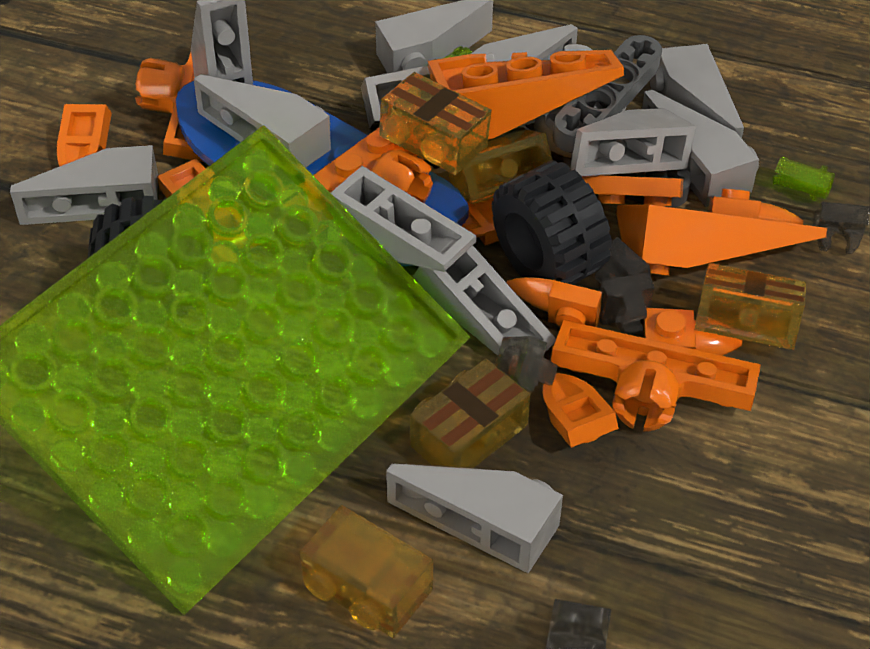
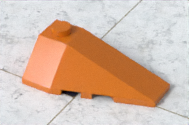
[428,50,624,147]
[616,204,827,276]

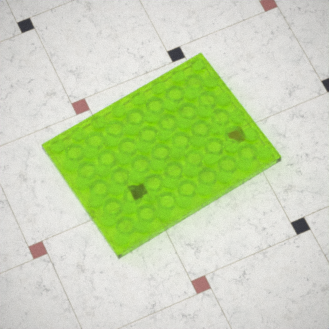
[0,125,470,615]

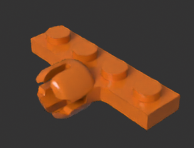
[135,52,204,162]
[284,106,444,229]
[550,320,761,432]

